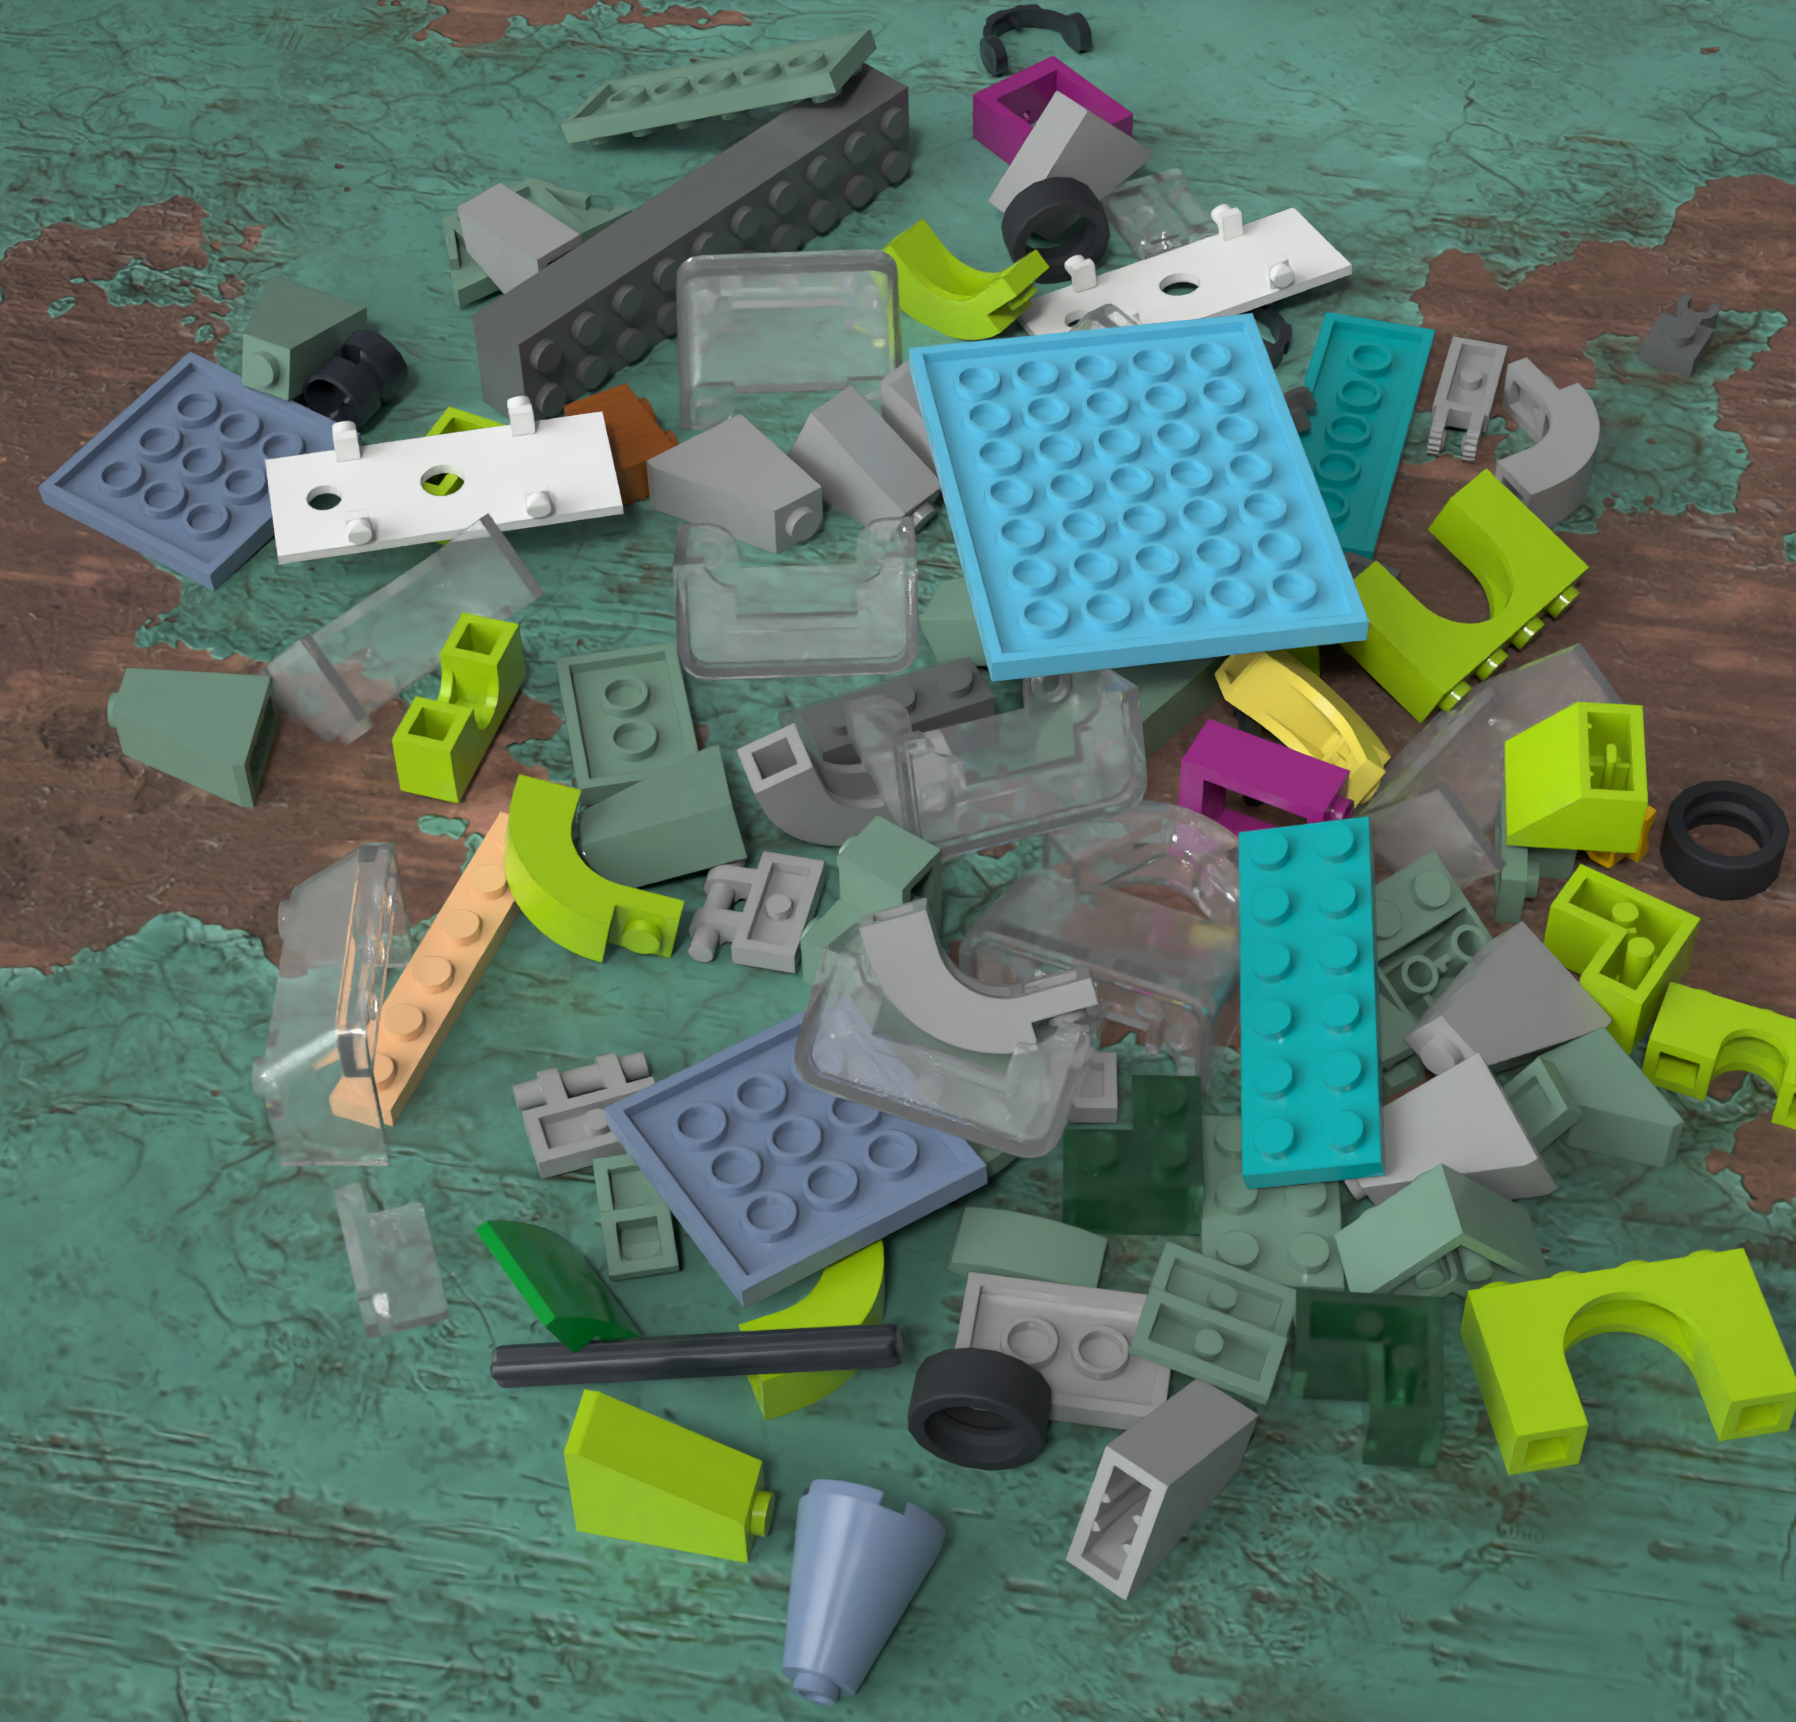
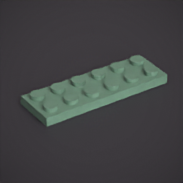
[561,29,877,145]

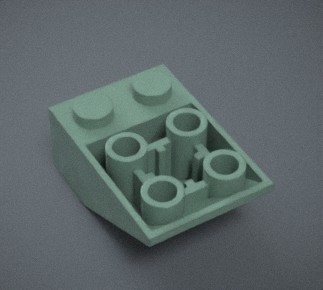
[1375,850,1493,1023]

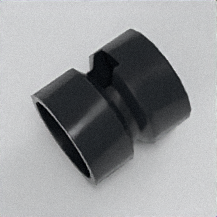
[303,330,409,432]

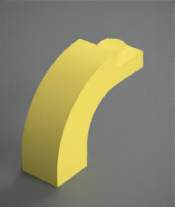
[1214,649,1391,808]

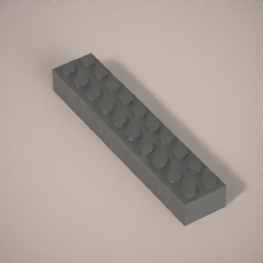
[472,63,910,421]

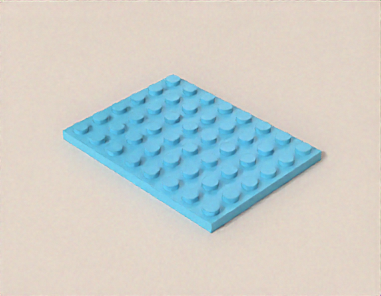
[909,313,1369,682]

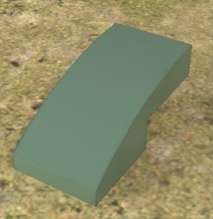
[592,1154,679,1281]
[946,1206,1107,1288]

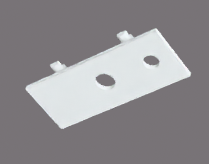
[1016,204,1352,336]
[265,396,624,565]

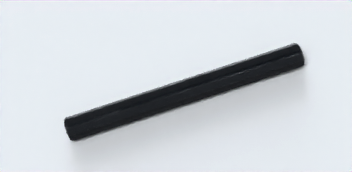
[490,1323,904,1388]

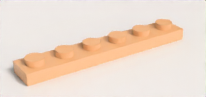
[330,812,521,1127]

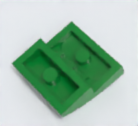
[475,1220,643,1354]

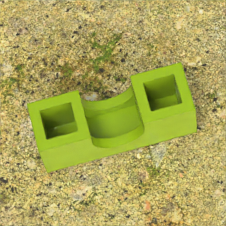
[392,612,526,803]
[1642,981,1796,1130]

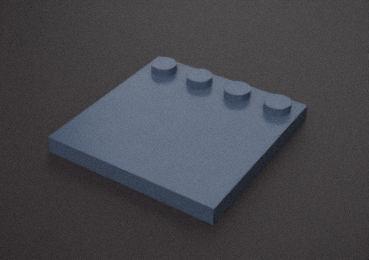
[38,352,363,591]
[605,993,988,1309]

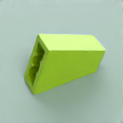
[564,1389,775,1563]

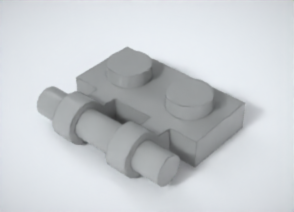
[688,851,826,973]
[512,1051,655,1179]

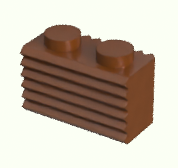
[564,383,679,508]

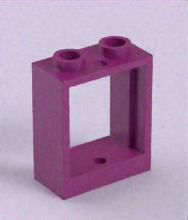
[973,56,1133,165]
[1175,719,1354,870]

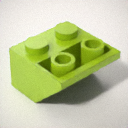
[1504,702,1648,853]

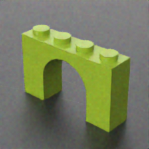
[1339,468,1589,724]
[1460,1248,1796,1475]

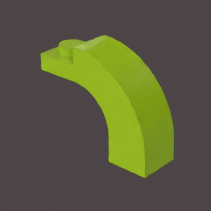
[863,218,1049,340]
[503,774,684,963]
[738,1238,885,1421]

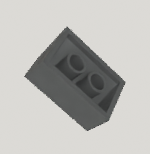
[778,657,995,765]

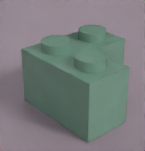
[799,815,942,992]
[1334,1163,1550,1326]

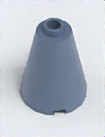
[782,1479,946,1706]

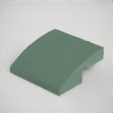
[1128,1241,1301,1405]

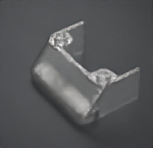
[255,513,545,746]
[1351,643,1624,890]
[252,842,415,1166]

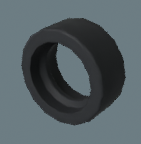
[1001,177,1110,284]
[1660,780,1790,901]
[907,1347,1051,1471]

